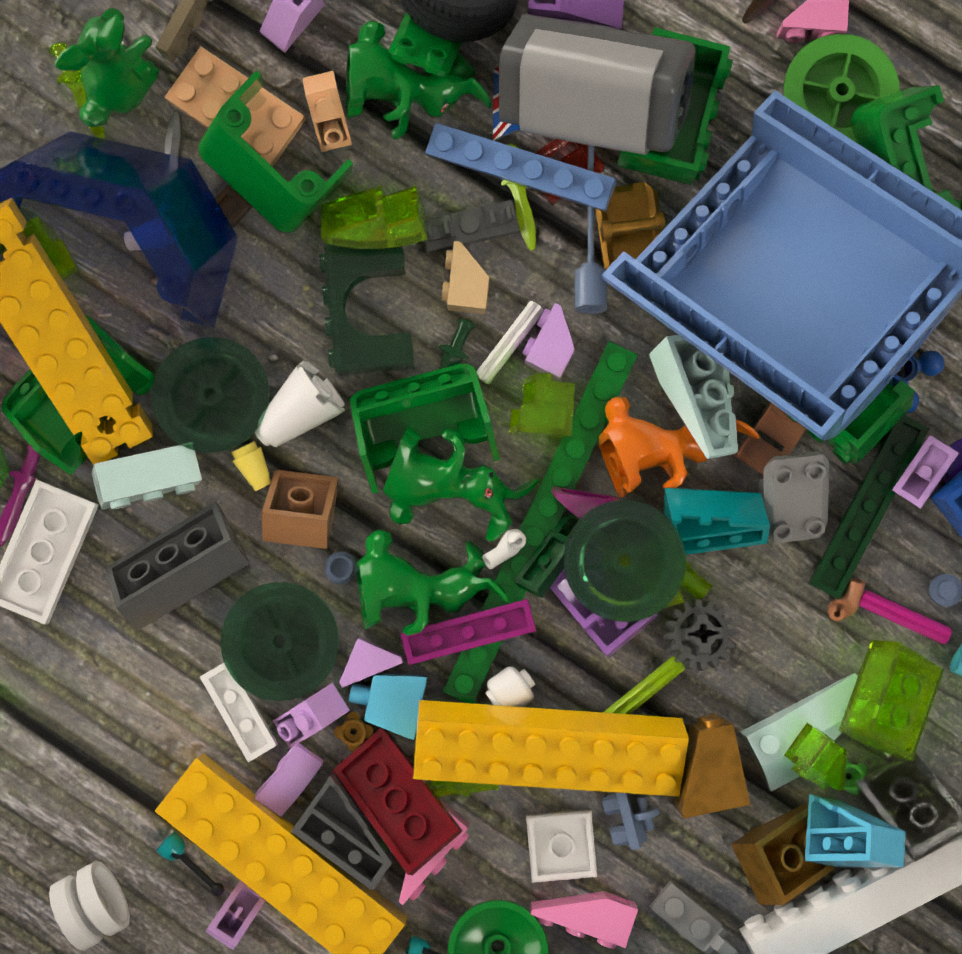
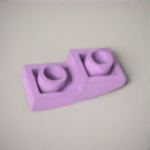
[255,742,323,817]

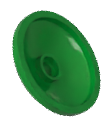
[448,899,548,954]

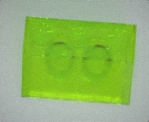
[838,640,944,762]

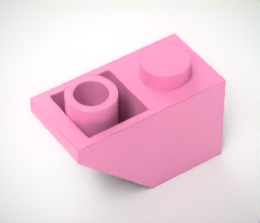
[777,0,849,43]

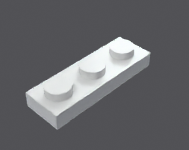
[200,660,278,762]

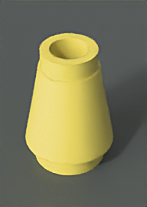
[231,441,271,491]

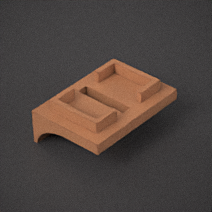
[733,402,807,476]

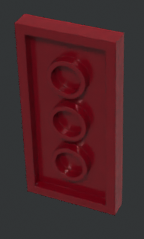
[333,728,463,876]

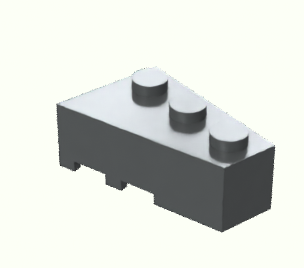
[291,772,394,891]

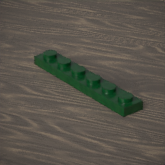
[808,415,930,600]

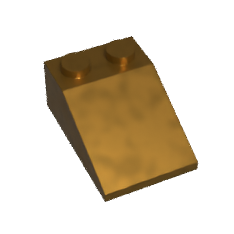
[731,802,836,905]

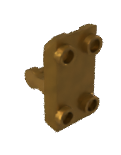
[595,182,666,270]

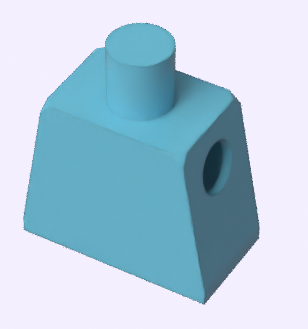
[349,673,428,740]

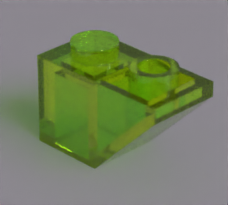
[784,723,847,792]

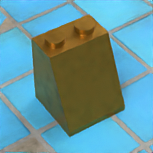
[674,713,750,818]

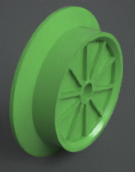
[783,34,900,142]

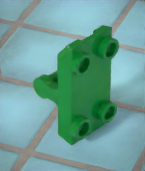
[388,12,462,77]

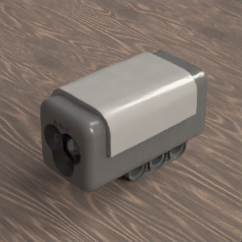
[499,14,696,155]

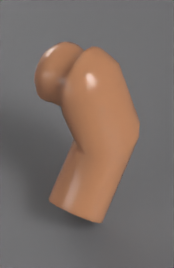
[827,577,866,622]

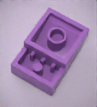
[550,537,658,658]

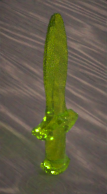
[49,42,105,140]

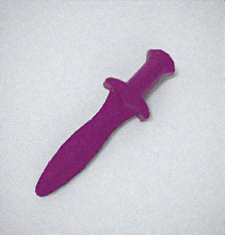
[0,444,41,547]

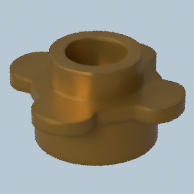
[334,712,373,752]

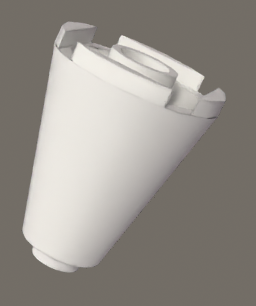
[255,360,345,447]

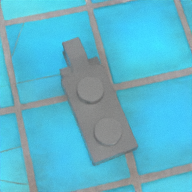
[650,881,737,954]

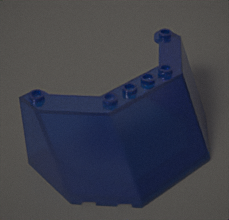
[0,131,238,328]

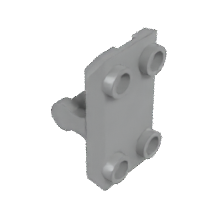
[758,451,829,543]

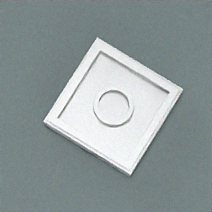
[526,809,597,883]

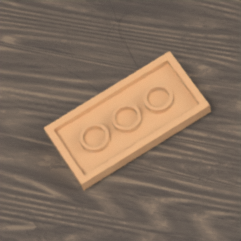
[165,46,306,167]

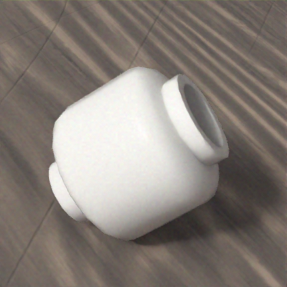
[485,666,535,707]

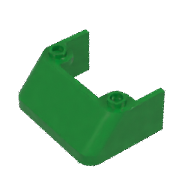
[198,70,353,234]
[350,364,500,494]

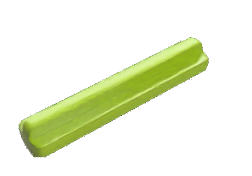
[603,656,685,714]

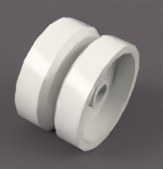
[49,861,130,951]

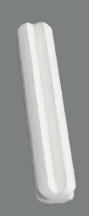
[476,301,543,384]

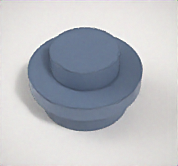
[325,552,357,584]
[929,574,962,606]

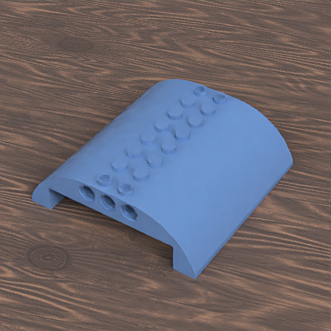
[602,91,962,441]

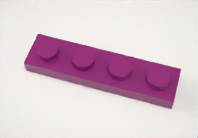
[400,599,537,665]

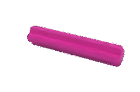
[859,590,952,644]

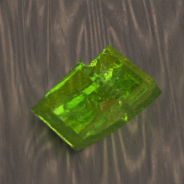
[321,185,428,249]

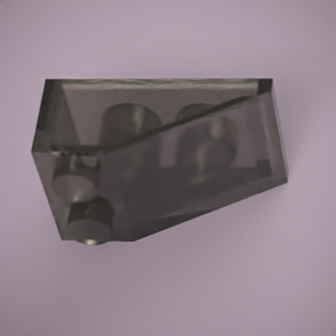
[856,749,962,862]

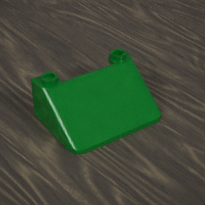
[1,315,158,475]

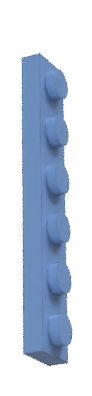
[425,123,617,212]

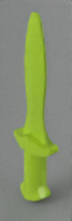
[501,144,536,250]

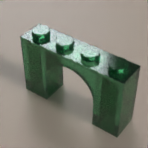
[319,237,415,376]

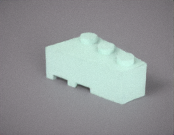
[91,442,202,510]

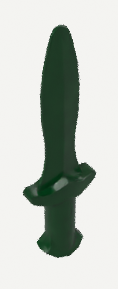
[439,318,475,369]

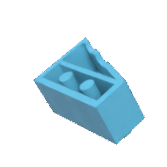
[805,794,905,867]

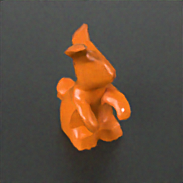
[599,397,759,498]

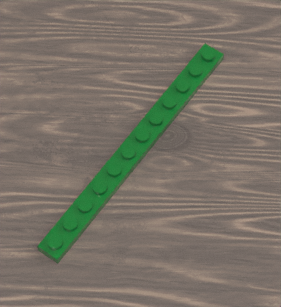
[443,341,637,704]

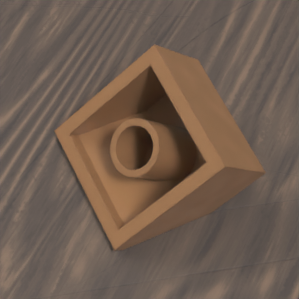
[262,469,338,549]

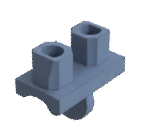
[602,792,660,850]

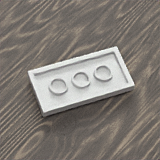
[0,480,99,624]

